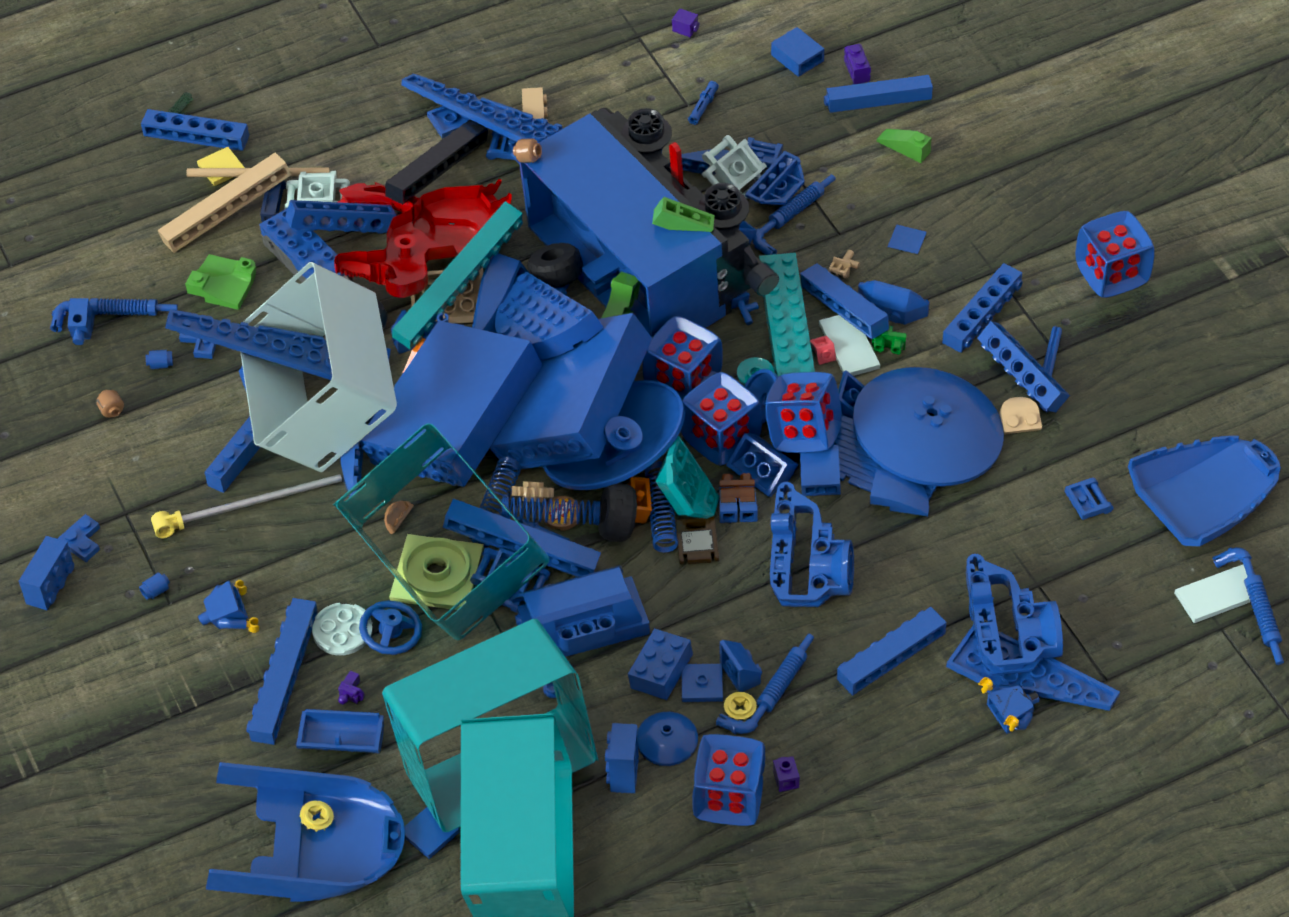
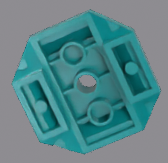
[656,436,720,519]

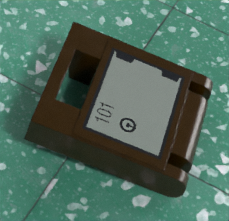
[676,517,719,564]

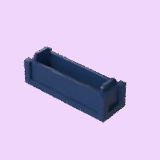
[260,181,286,222]

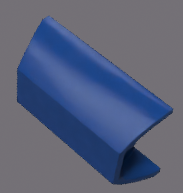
[511,565,642,652]

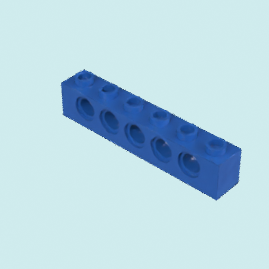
[141,109,249,151]
[285,200,396,234]
[942,263,1023,353]
[977,321,1070,412]

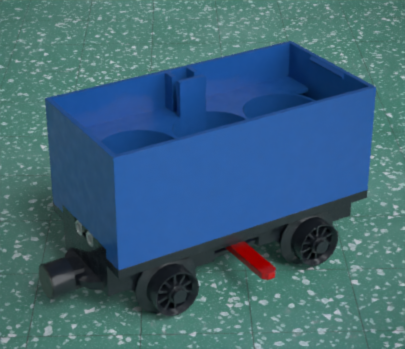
[519,108,779,337]

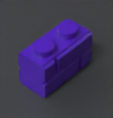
[844,44,871,84]

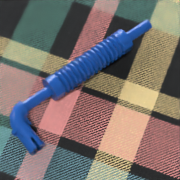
[752,174,836,255]
[50,298,178,332]
[1213,547,1284,665]
[716,634,814,734]

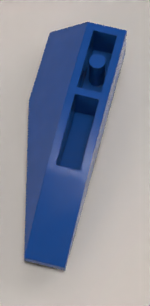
[472,253,529,333]

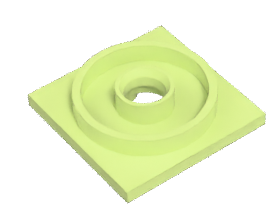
[389,534,484,610]

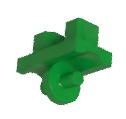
[872,325,907,355]

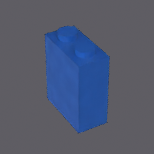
[771,27,824,77]
[800,445,841,496]

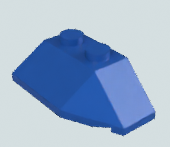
[745,151,805,205]
[858,280,930,325]

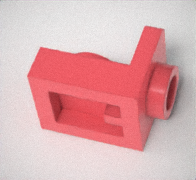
[810,335,836,365]

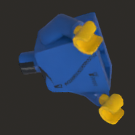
[198,580,259,633]
[978,677,1040,734]

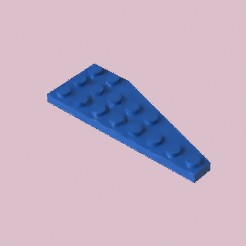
[946,624,1120,711]

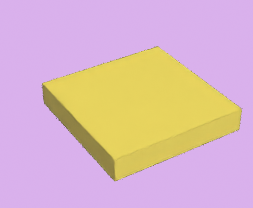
[197,147,245,186]

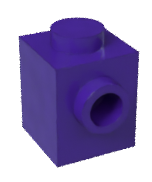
[672,9,700,38]
[773,756,800,792]

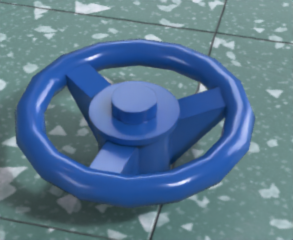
[359,600,422,655]

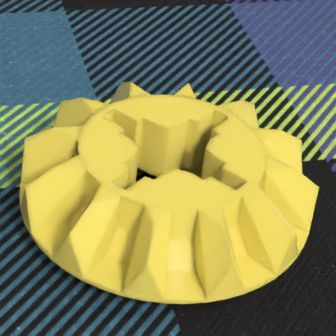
[724,692,757,721]
[299,801,334,832]

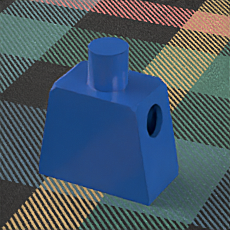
[68,298,95,345]

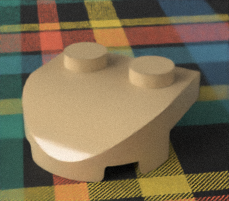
[999,397,1042,435]

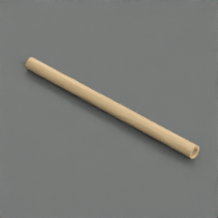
[187,167,329,177]

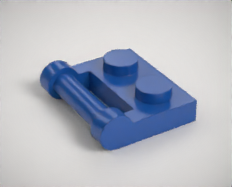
[486,131,517,160]
[747,137,783,168]
[1064,477,1114,520]

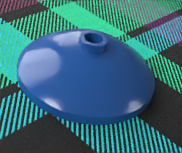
[744,369,778,424]
[638,712,698,766]

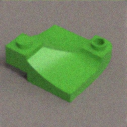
[185,254,256,310]

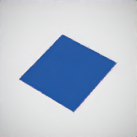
[888,225,927,254]

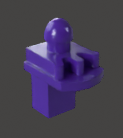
[338,671,365,705]

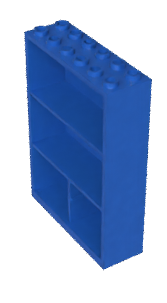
[490,313,652,471]
[359,320,543,487]

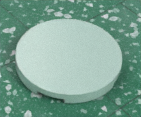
[312,603,372,656]

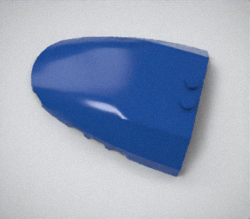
[1128,436,1281,547]

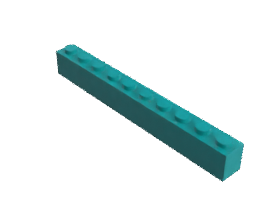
[392,201,523,349]

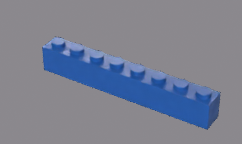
[443,499,601,577]
[247,598,318,745]

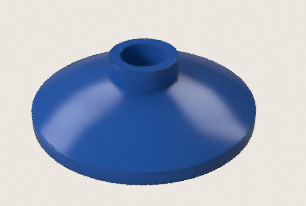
[605,416,642,450]

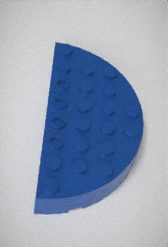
[495,272,604,360]

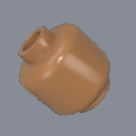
[513,139,542,163]
[96,390,124,418]

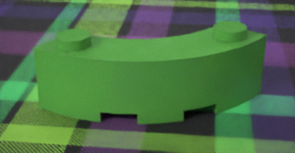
[601,271,641,318]

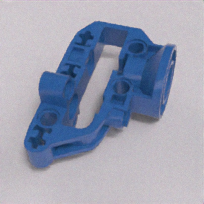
[770,482,854,607]
[966,554,1063,675]

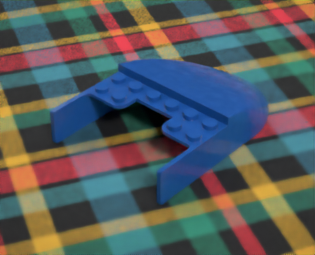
[206,762,405,902]

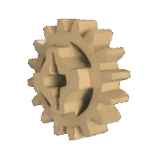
[512,481,554,502]

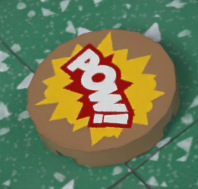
[542,496,579,531]

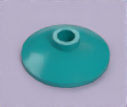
[737,357,774,385]

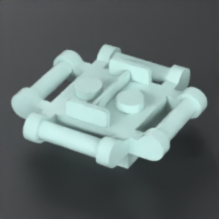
[702,135,767,199]
[284,171,350,210]

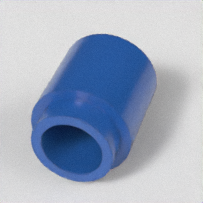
[146,349,173,369]
[139,572,170,600]

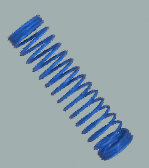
[469,457,521,546]
[645,461,678,553]
[502,496,600,525]

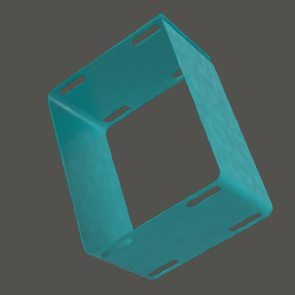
[333,423,549,640]
[382,619,598,832]
[461,713,574,917]

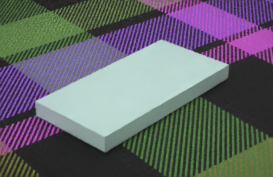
[819,315,880,376]
[1174,564,1250,623]

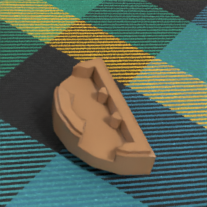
[384,501,414,534]

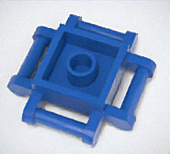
[470,547,550,612]

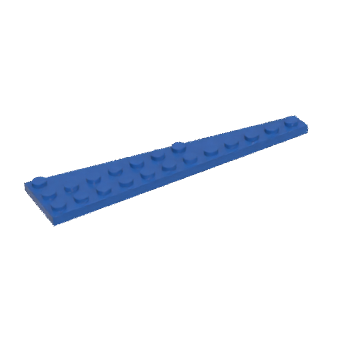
[402,74,563,143]
[165,309,391,380]

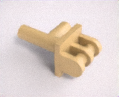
[828,250,860,278]

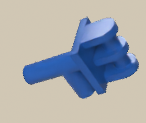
[731,291,759,325]

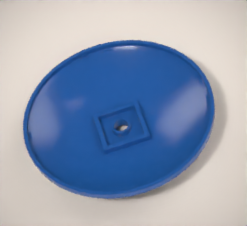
[853,367,1004,486]
[543,380,685,490]

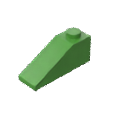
[877,129,932,163]
[652,196,715,232]

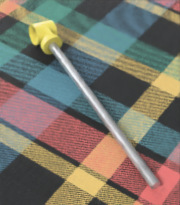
[151,474,342,538]

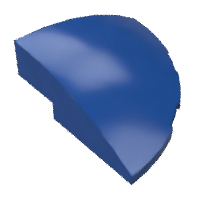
[870,465,929,516]

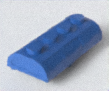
[296,709,384,753]

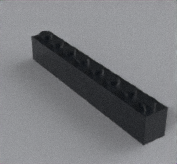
[385,119,488,205]

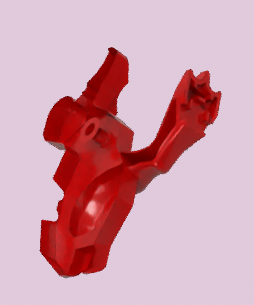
[334,179,512,298]

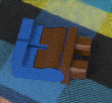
[720,473,758,523]

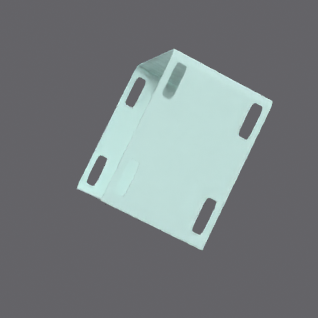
[241,262,397,472]

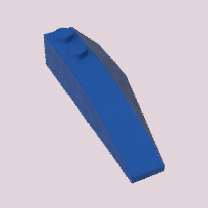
[340,422,366,497]

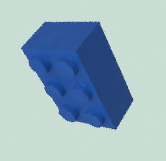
[19,536,74,610]
[628,628,693,700]
[605,723,639,793]

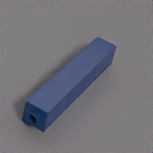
[824,75,933,113]

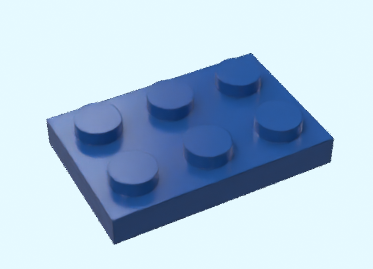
[427,94,477,139]

